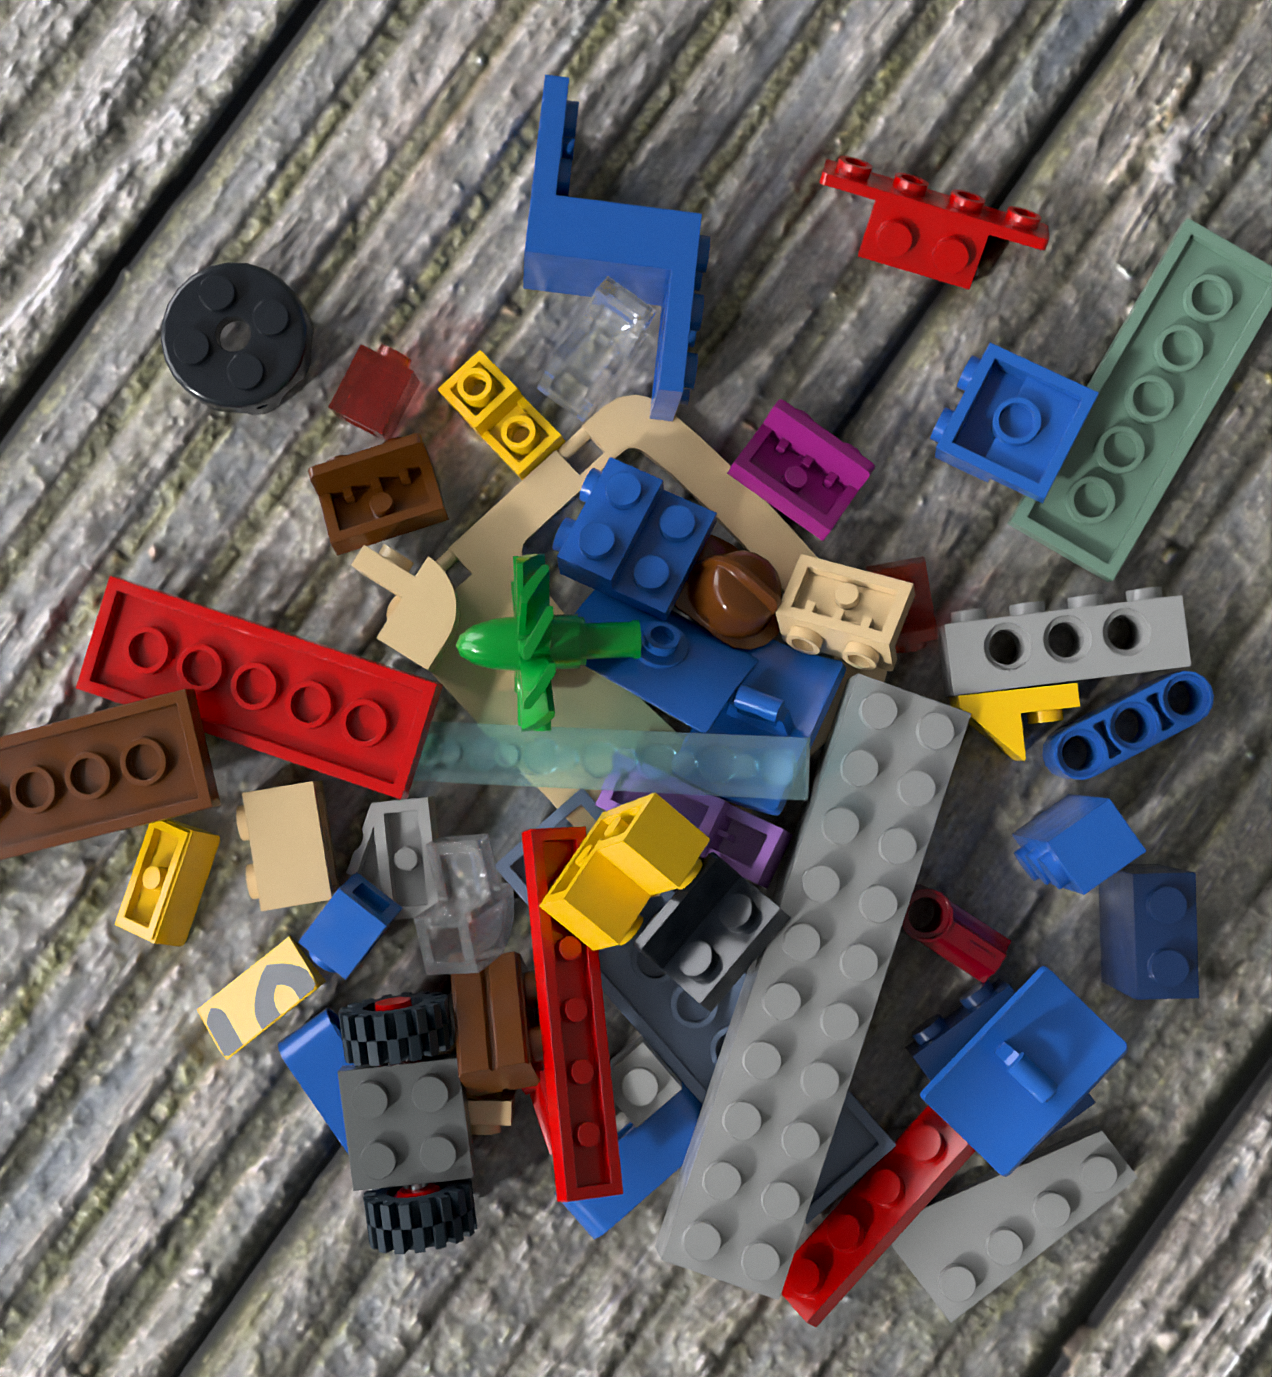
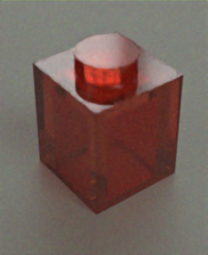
[328,344,420,441]

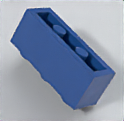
[1012,794,1146,895]

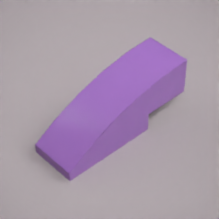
[595,752,793,889]

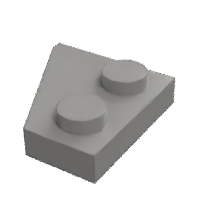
[346,796,447,920]

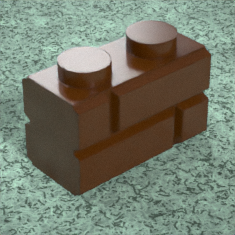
[450,951,544,1096]

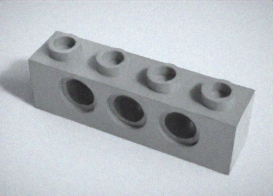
[936,587,1192,697]

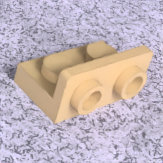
[776,554,915,671]

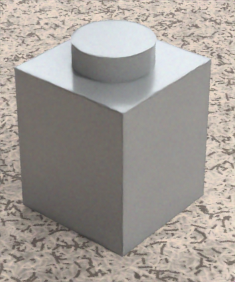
[610,1034,682,1128]

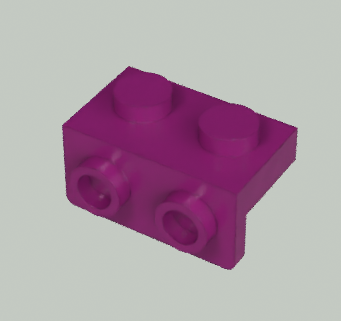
[727,399,875,541]

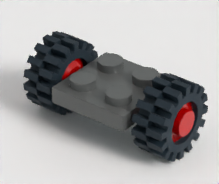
[338,991,477,1254]

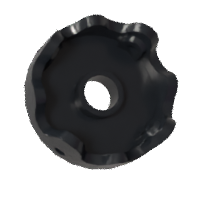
[161,262,314,415]

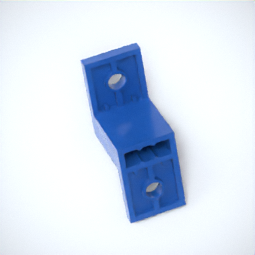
[523,74,711,421]

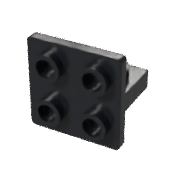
[633,852,791,1012]

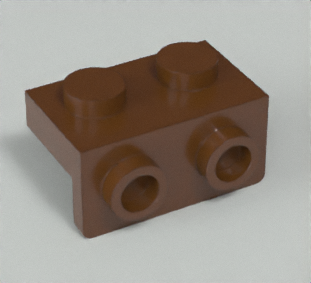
[308,433,449,556]

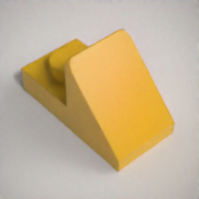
[949,683,1080,761]

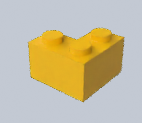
[539,792,710,951]

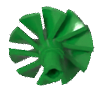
[456,554,641,732]

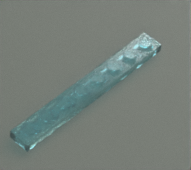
[413,721,810,800]

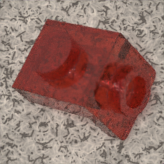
[866,556,939,653]

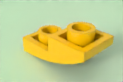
[437,350,565,480]

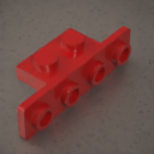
[819,156,1050,290]

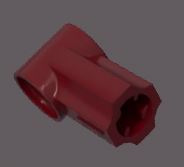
[900,884,1011,983]

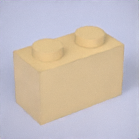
[236,780,340,911]

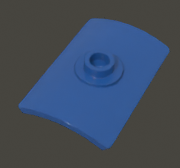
[574,590,759,734]
[672,639,847,815]
[920,966,1129,1177]

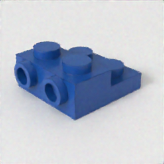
[930,343,1099,504]
[553,457,717,621]

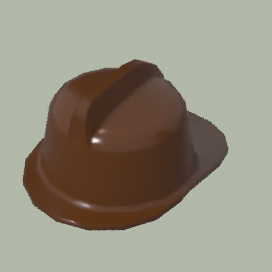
[674,535,783,650]

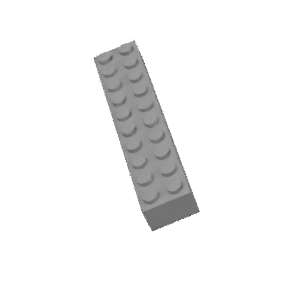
[655,673,971,1300]

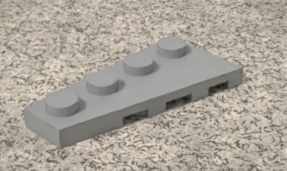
[891,1126,1138,1323]

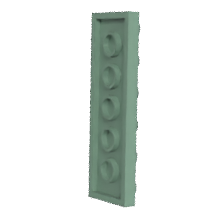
[1007,218,1272,582]

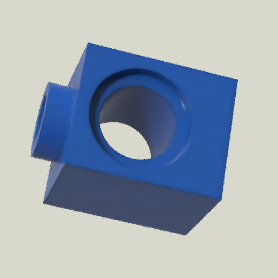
[298,872,403,980]

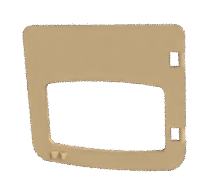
[386,395,887,898]

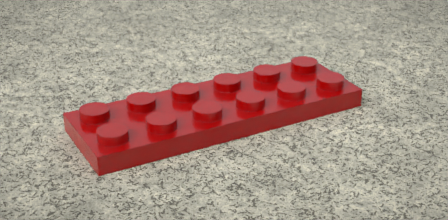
[76,576,443,800]

